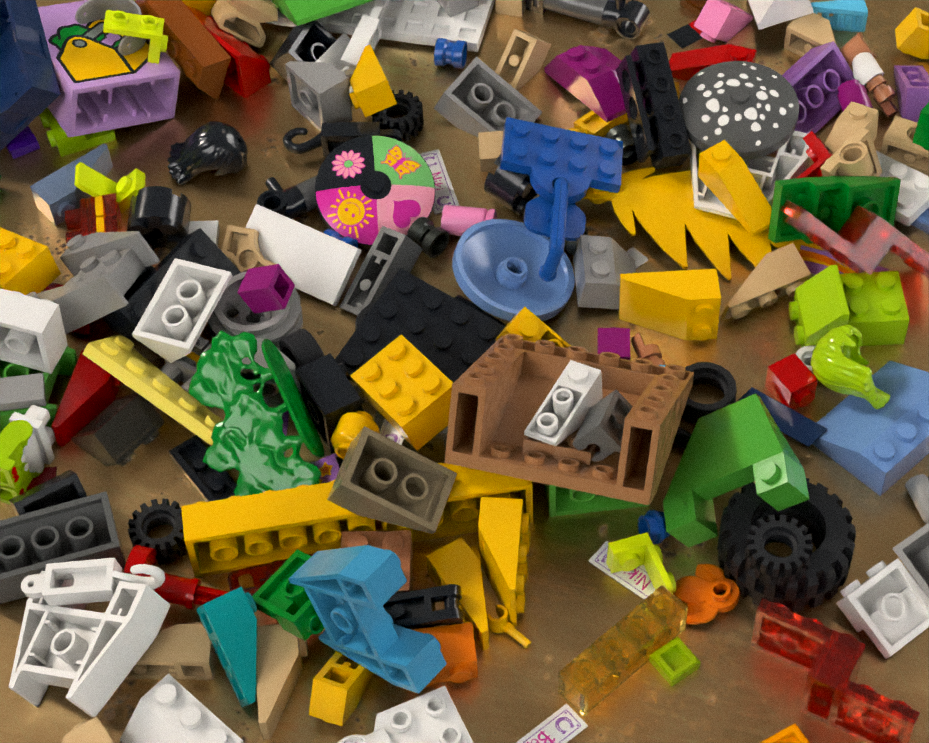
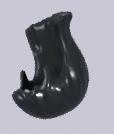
[167,121,248,185]

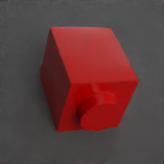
[765,353,818,410]

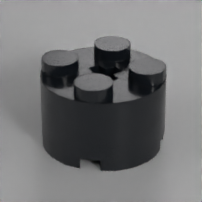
[484,154,537,216]
[127,186,191,251]

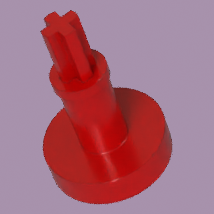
[123,545,228,610]

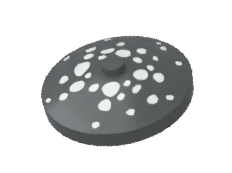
[679,61,799,160]

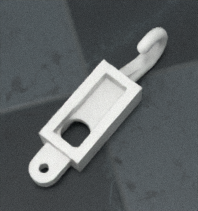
[340,5,385,93]
[21,557,165,606]

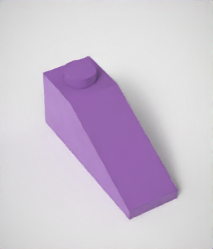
[894,65,929,123]

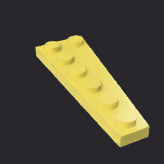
[82,335,223,446]

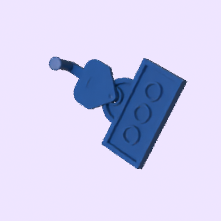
[499,117,623,282]

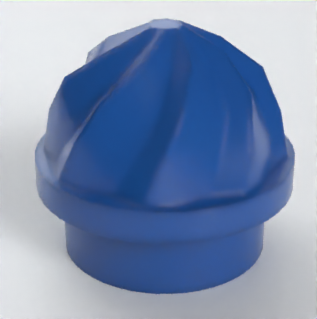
[638,510,670,544]

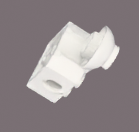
[336,686,473,743]

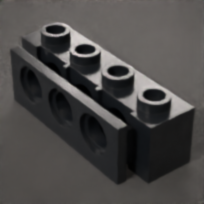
[616,42,692,169]

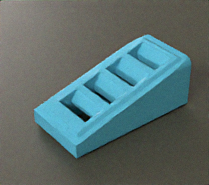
[811,0,868,32]

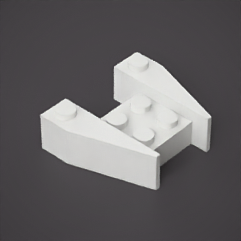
[8,571,171,717]

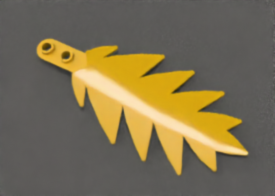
[582,167,854,280]

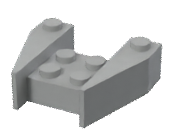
[27,231,160,334]

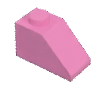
[694,0,754,43]

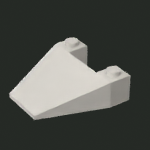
[690,131,811,219]

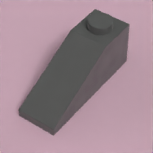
[340,226,423,316]

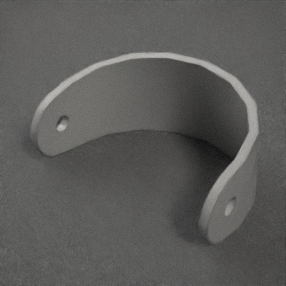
[75,0,147,56]

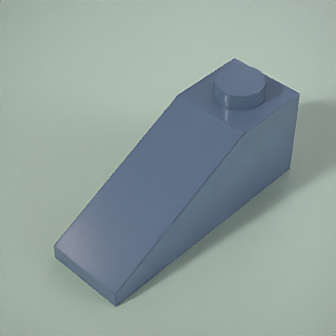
[30,143,113,226]

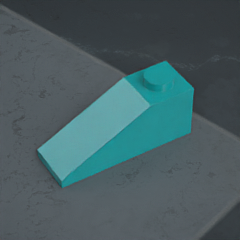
[196,586,257,707]

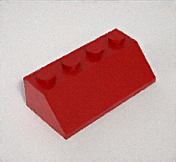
[186,5,271,99]

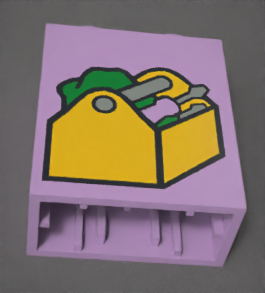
[38,0,180,138]

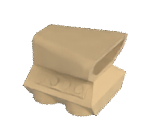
[211,0,279,48]

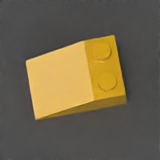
[618,269,721,341]

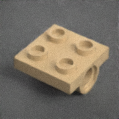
[820,127,883,177]

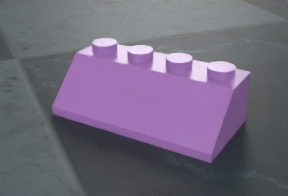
[782,41,854,133]

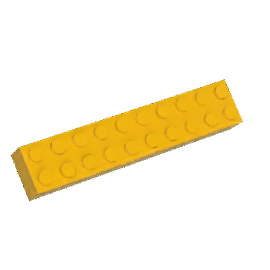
[181,463,533,578]

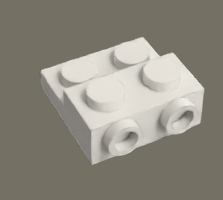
[836,558,929,659]

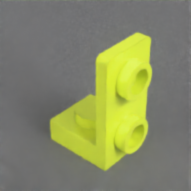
[74,162,145,213]
[606,532,677,608]

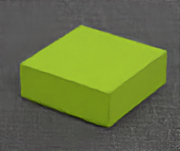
[649,636,701,687]

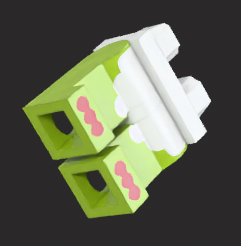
[0,405,56,505]

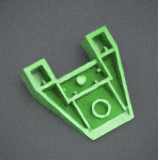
[663,394,809,548]

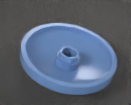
[452,219,575,321]

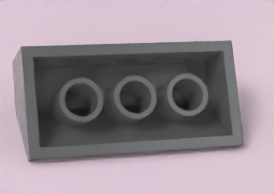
[0,491,126,604]

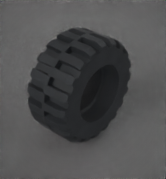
[717,478,856,612]

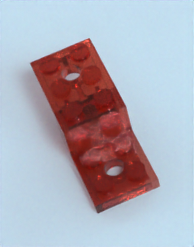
[780,200,929,279]
[751,598,920,743]

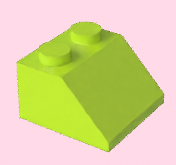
[789,265,850,348]

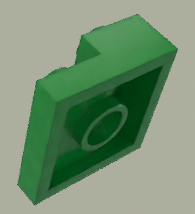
[252,549,324,641]

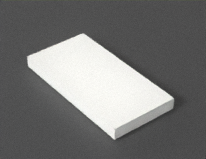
[245,204,362,306]

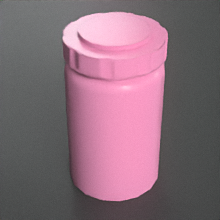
[441,205,497,236]

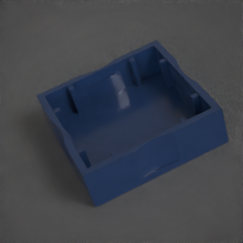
[0,0,61,151]

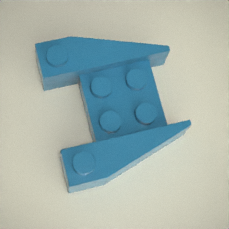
[288,545,447,694]

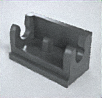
[572,389,633,462]

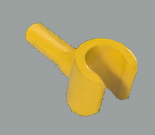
[487,605,531,648]

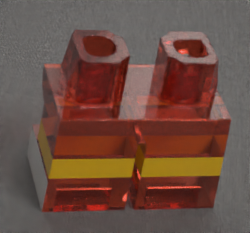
[65,193,122,243]

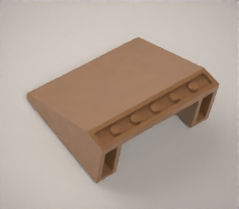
[444,334,694,505]

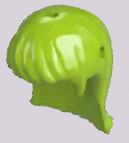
[811,325,890,410]

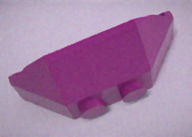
[544,45,626,122]

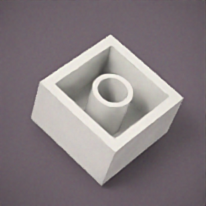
[0,288,68,374]

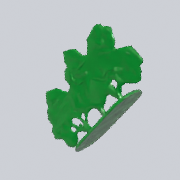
[188,330,325,496]

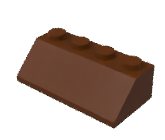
[135,0,231,99]

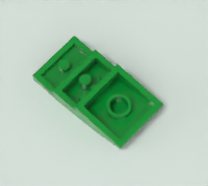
[768,176,901,245]

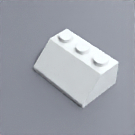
[120,673,244,743]

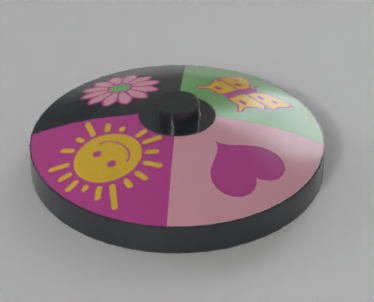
[315,135,435,250]

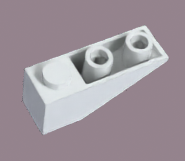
[524,360,603,446]

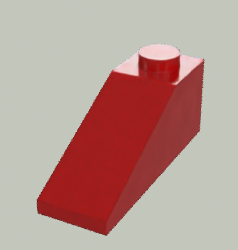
[669,44,757,81]
[51,350,124,446]

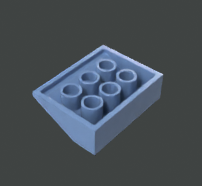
[812,361,929,496]

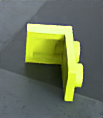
[103,10,168,64]

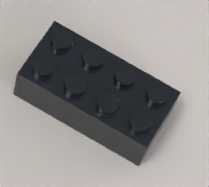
[105,228,241,362]

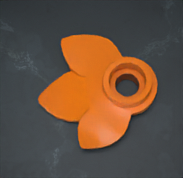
[673,564,740,625]

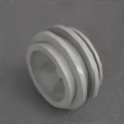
[208,272,303,350]

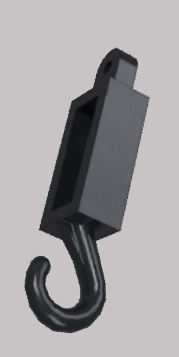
[283,122,403,157]

